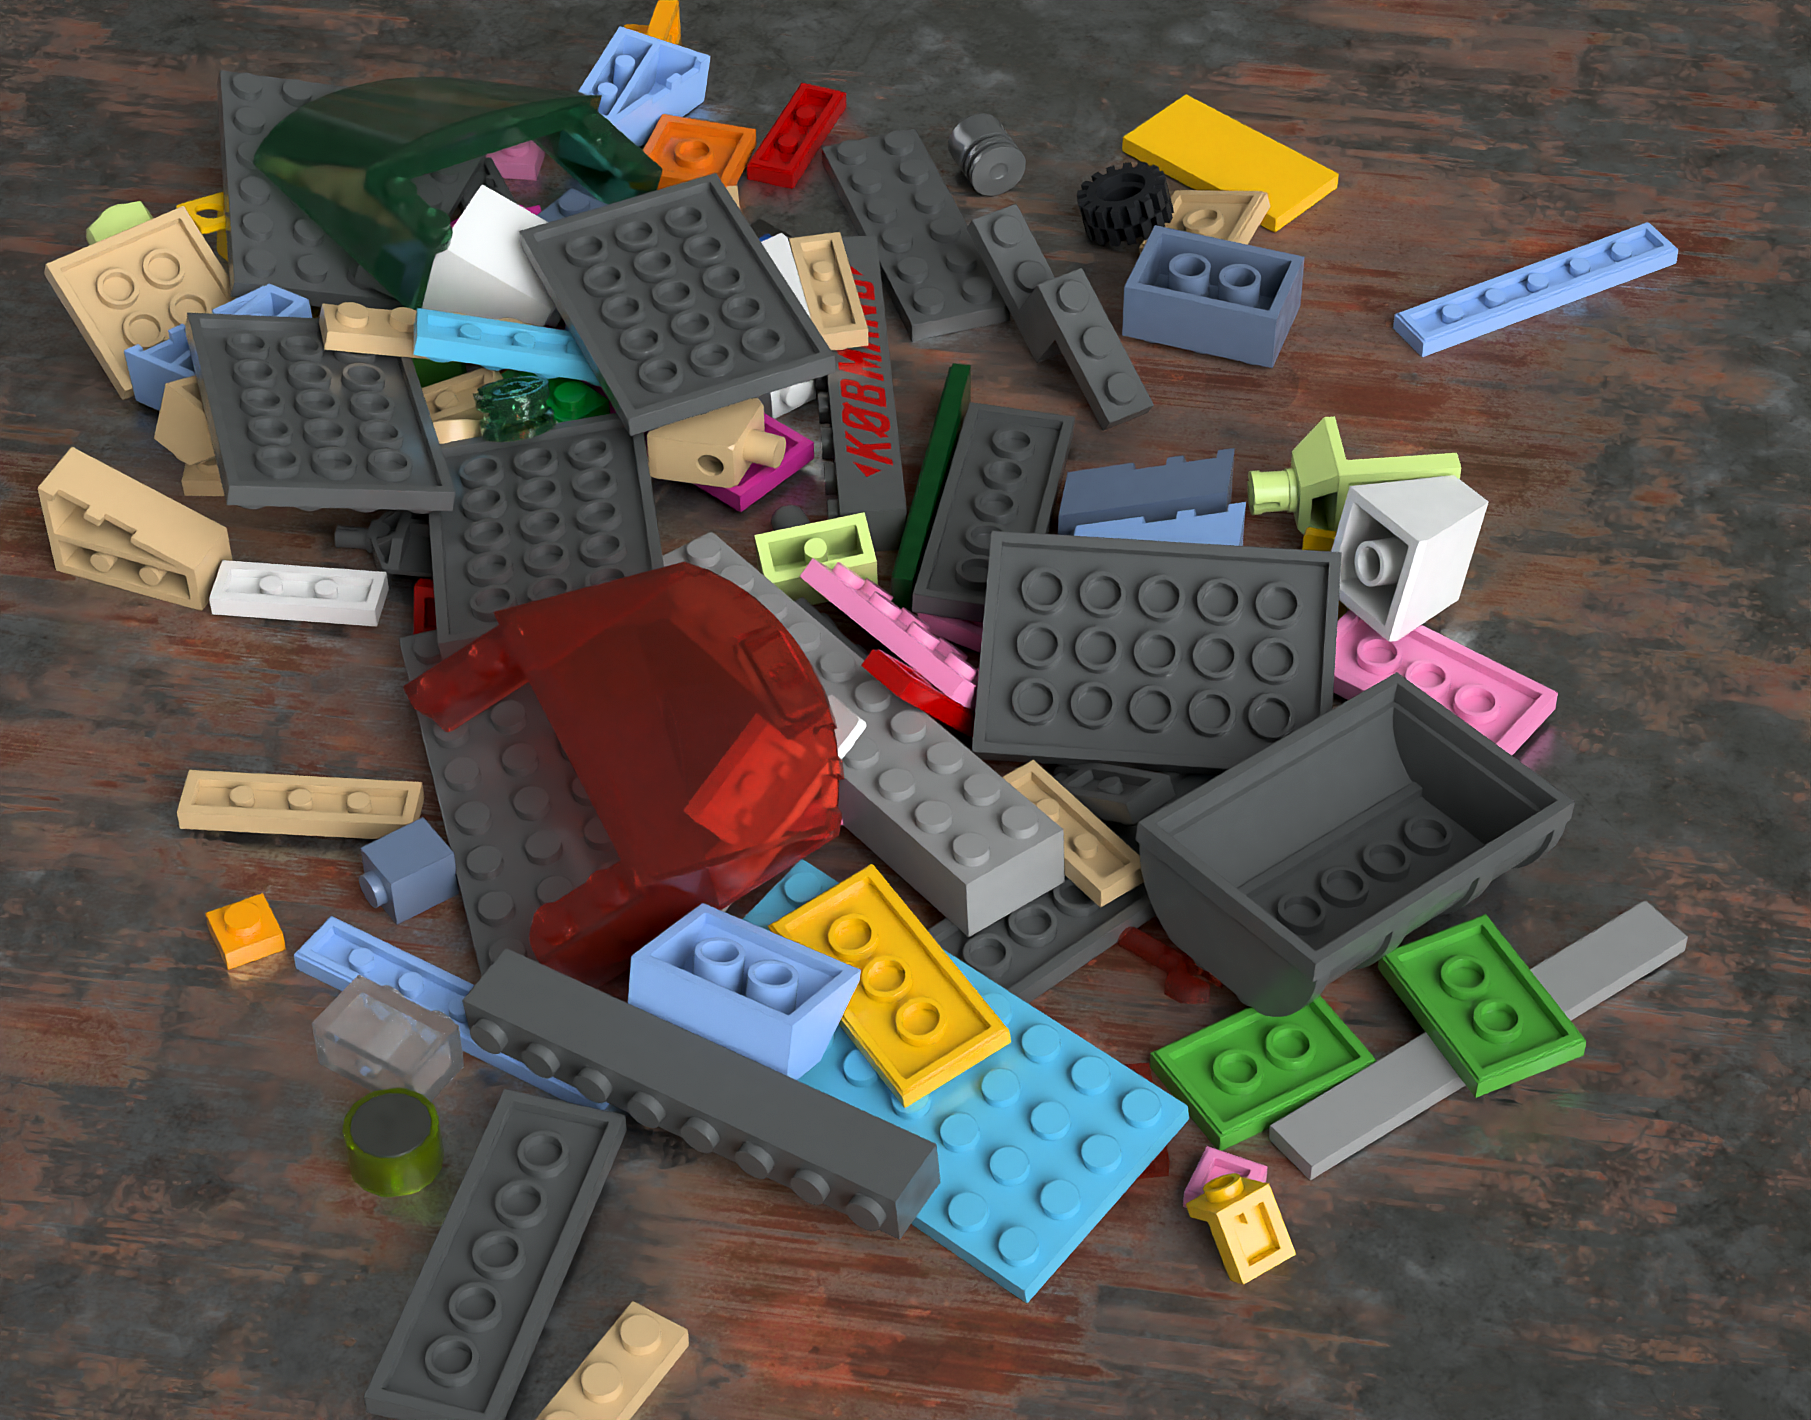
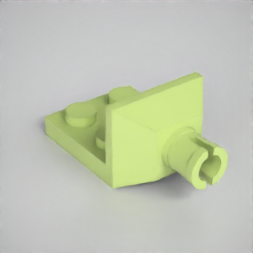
[1247,416,1461,534]

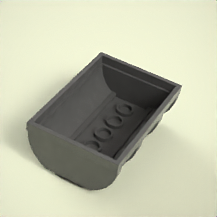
[1136,672,1575,1017]

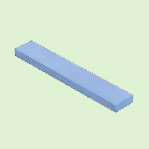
[1393,222,1678,357]
[294,916,609,1110]

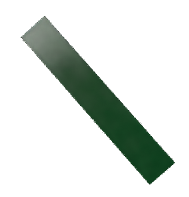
[891,363,971,614]

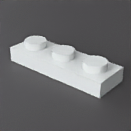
[209,560,389,627]

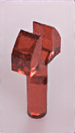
[1117,926,1223,1004]

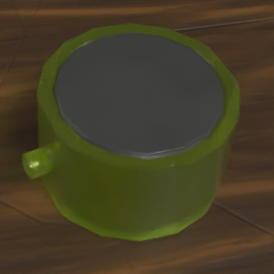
[342,1087,444,1197]

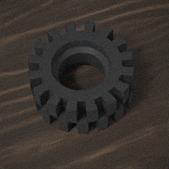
[1077,162,1174,247]

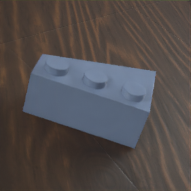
[1058,448,1235,536]

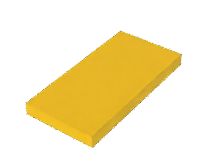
[1122,94,1339,233]
[768,864,1011,1108]

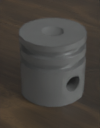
[948,113,1026,196]

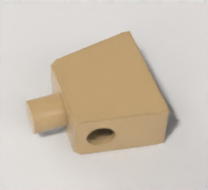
[647,398,786,488]

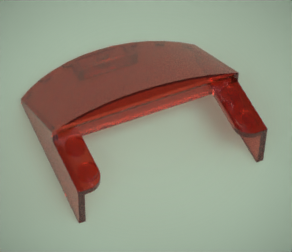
[403,562,844,989]

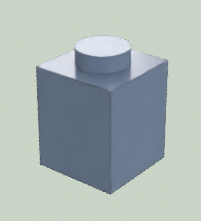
[359,817,459,925]

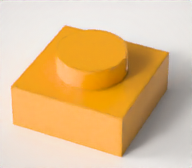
[205,893,286,970]

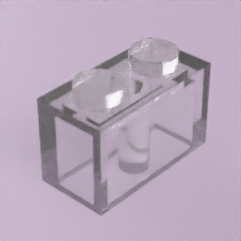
[312,975,464,1107]

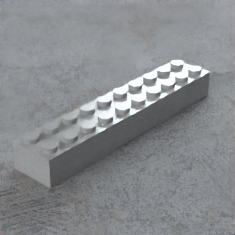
[635,531,1065,937]

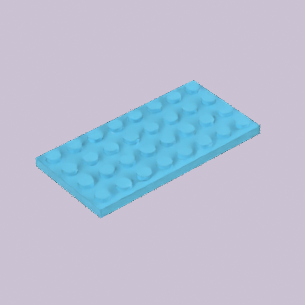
[742,859,1189,1303]

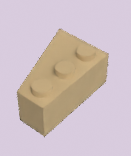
[38,447,233,611]

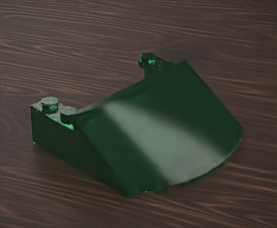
[253,77,663,311]

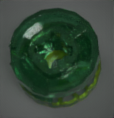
[473,376,556,442]

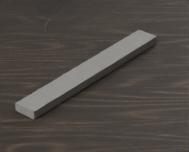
[1269,900,1688,1180]

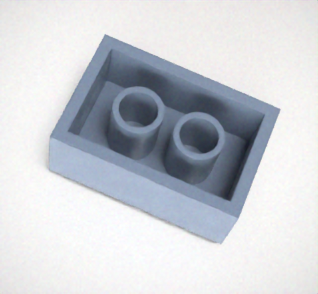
[1122,225,1305,368]

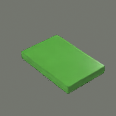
[1378,914,1586,1098]
[1150,996,1377,1151]

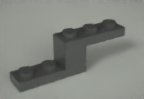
[966,204,1154,431]

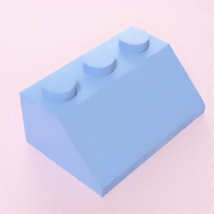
[628,903,861,1080]

